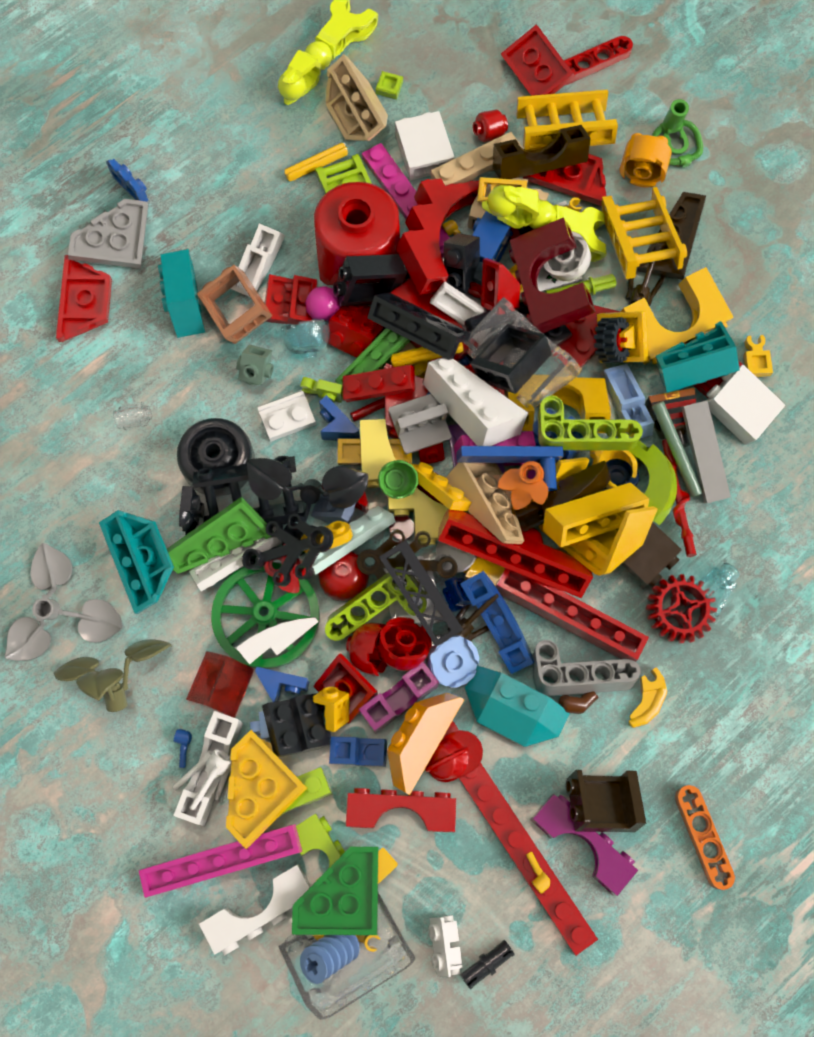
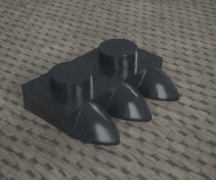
[179,486,204,535]

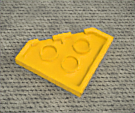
[226,730,307,849]

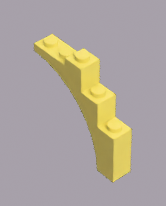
[360,419,448,545]

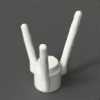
[173,749,232,810]

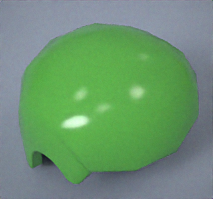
[378,460,418,499]

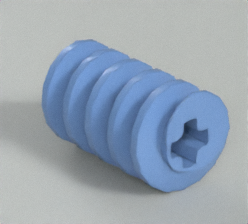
[300,935,360,984]

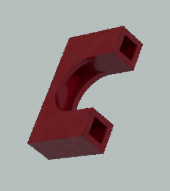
[509,217,596,333]

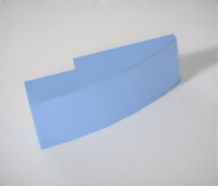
[604,364,654,438]

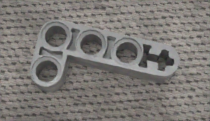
[532,640,641,696]

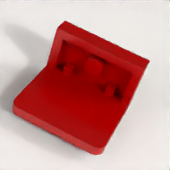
[324,305,385,358]

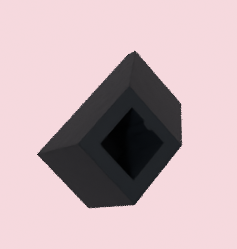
[444,233,480,293]

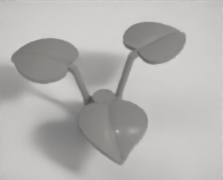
[5,543,123,661]

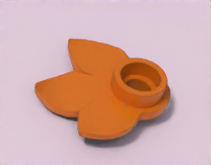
[498,461,548,510]

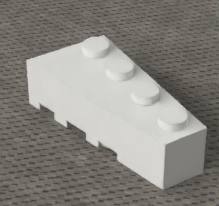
[423,357,528,446]

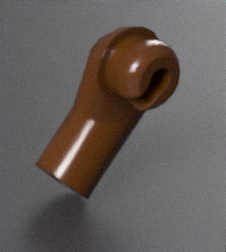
[558,691,598,714]

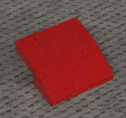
[265,274,317,325]

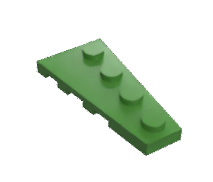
[167,497,274,574]

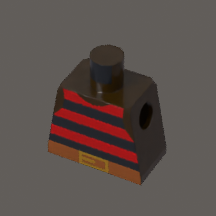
[645,388,696,448]

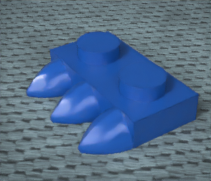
[106,159,149,202]

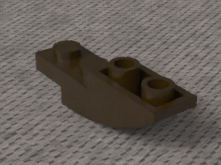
[514,460,611,532]

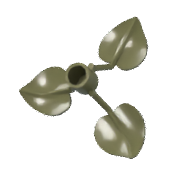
[54,639,172,712]

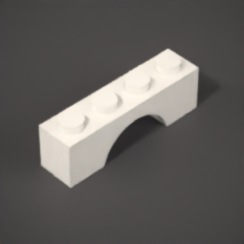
[174,711,243,826]
[199,865,311,956]

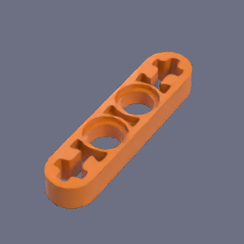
[675,785,735,890]

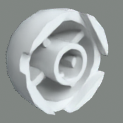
[544,231,591,281]

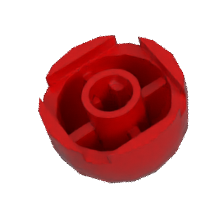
[318,551,369,601]
[378,617,432,671]
[346,623,388,676]

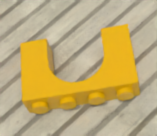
[620,267,734,365]
[505,376,611,433]

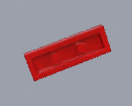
[343,364,415,402]

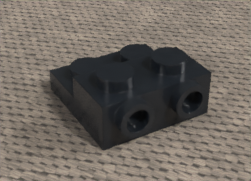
[262,693,331,757]

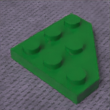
[292,846,379,935]

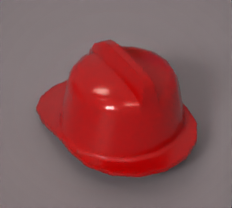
[425,730,483,783]

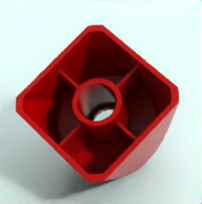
[314,182,400,286]

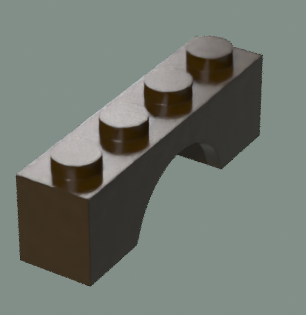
[493,125,591,179]

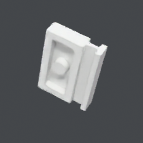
[257,391,316,442]

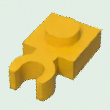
[743,335,773,377]

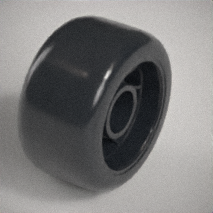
[177,418,255,497]

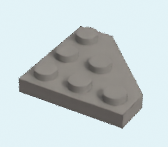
[68,199,149,269]

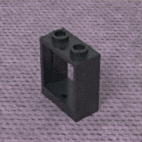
[333,254,407,307]
[471,324,552,394]

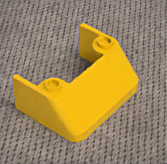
[539,457,658,576]

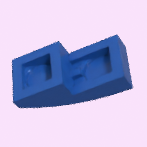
[329,737,387,767]

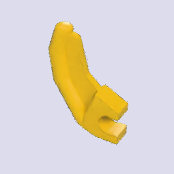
[629,667,667,728]

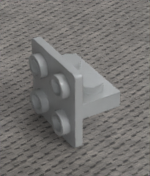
[389,394,452,454]

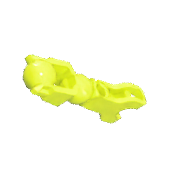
[278,0,378,105]
[482,185,607,262]

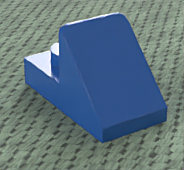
[319,395,360,441]
[255,667,310,702]

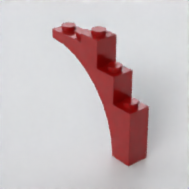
[396,178,488,295]

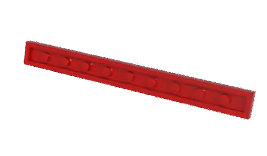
[443,721,598,956]

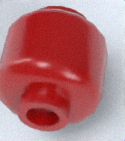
[472,109,508,142]

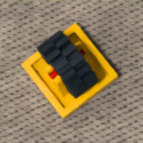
[594,311,649,363]

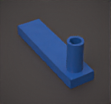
[456,446,563,491]

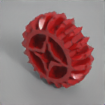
[646,574,717,644]

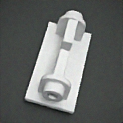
[429,915,463,977]

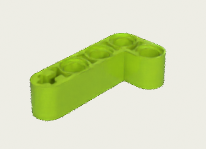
[538,395,643,450]
[325,567,427,641]

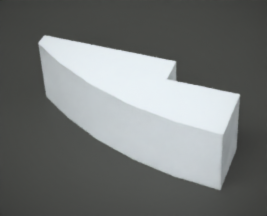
[230,223,285,297]
[236,618,318,664]

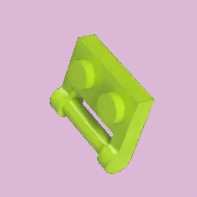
[315,154,372,194]

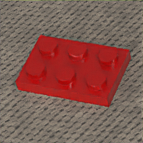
[501,24,575,96]

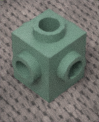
[236,344,274,386]

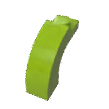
[628,441,677,526]

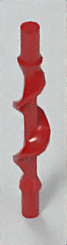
[662,439,697,557]

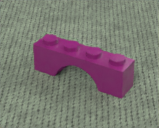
[530,794,638,896]

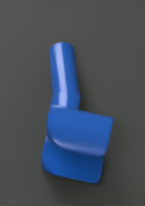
[173,729,192,768]

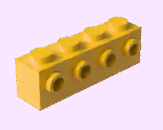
[543,482,649,547]

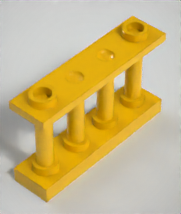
[516,89,618,150]
[601,187,687,279]

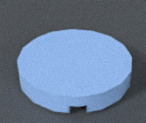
[427,635,479,688]

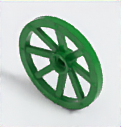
[211,562,320,669]

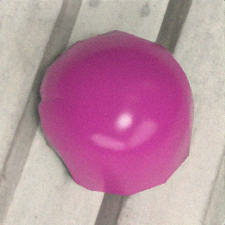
[305,286,341,323]

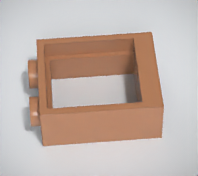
[197,265,272,344]

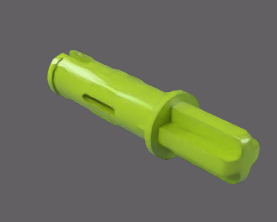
[545,274,616,296]

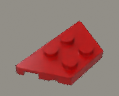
[523,154,606,206]
[56,255,112,342]
[555,305,620,377]

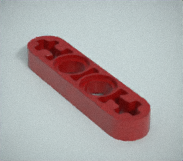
[564,36,633,85]

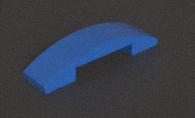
[460,571,534,674]

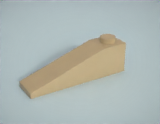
[446,463,524,544]

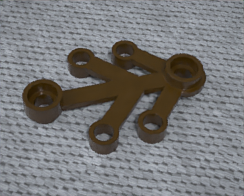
[357,529,458,598]

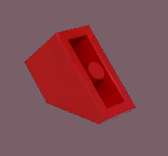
[481,258,520,313]

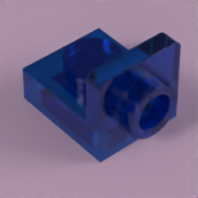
[442,577,471,612]

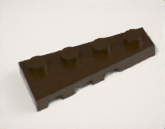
[637,192,706,280]

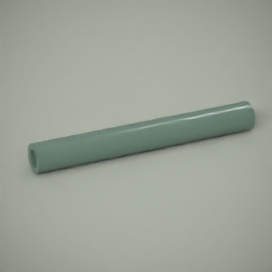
[652,401,702,497]

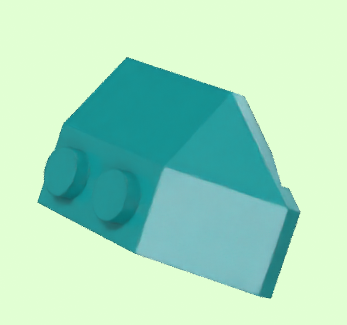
[99,510,174,614]
[465,665,570,747]

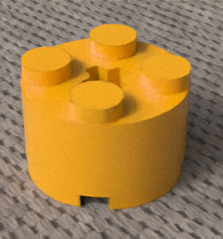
[619,133,672,188]

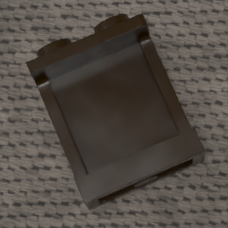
[616,522,682,589]
[565,770,647,833]

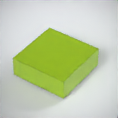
[375,71,403,100]

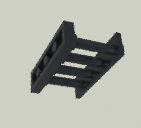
[192,456,305,526]

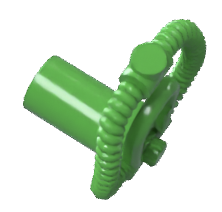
[652,99,704,168]

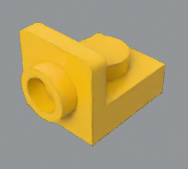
[313,687,349,732]

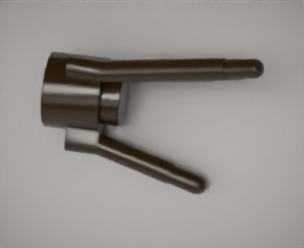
[626,261,666,306]
[447,594,498,641]

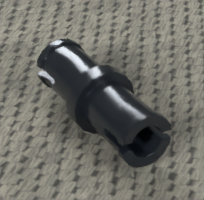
[460,940,515,990]

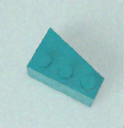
[158,249,206,338]
[656,321,740,393]

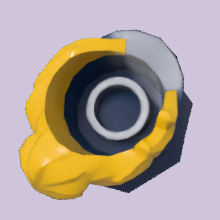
[590,450,640,491]

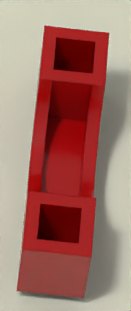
[346,788,456,833]

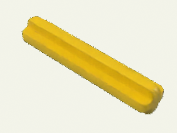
[284,143,348,182]
[391,342,463,367]

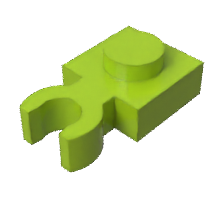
[300,377,343,403]

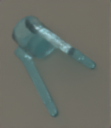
[683,563,740,617]

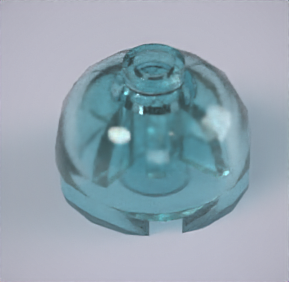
[281,320,330,359]

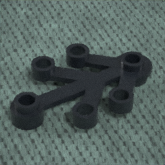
[242,514,334,587]

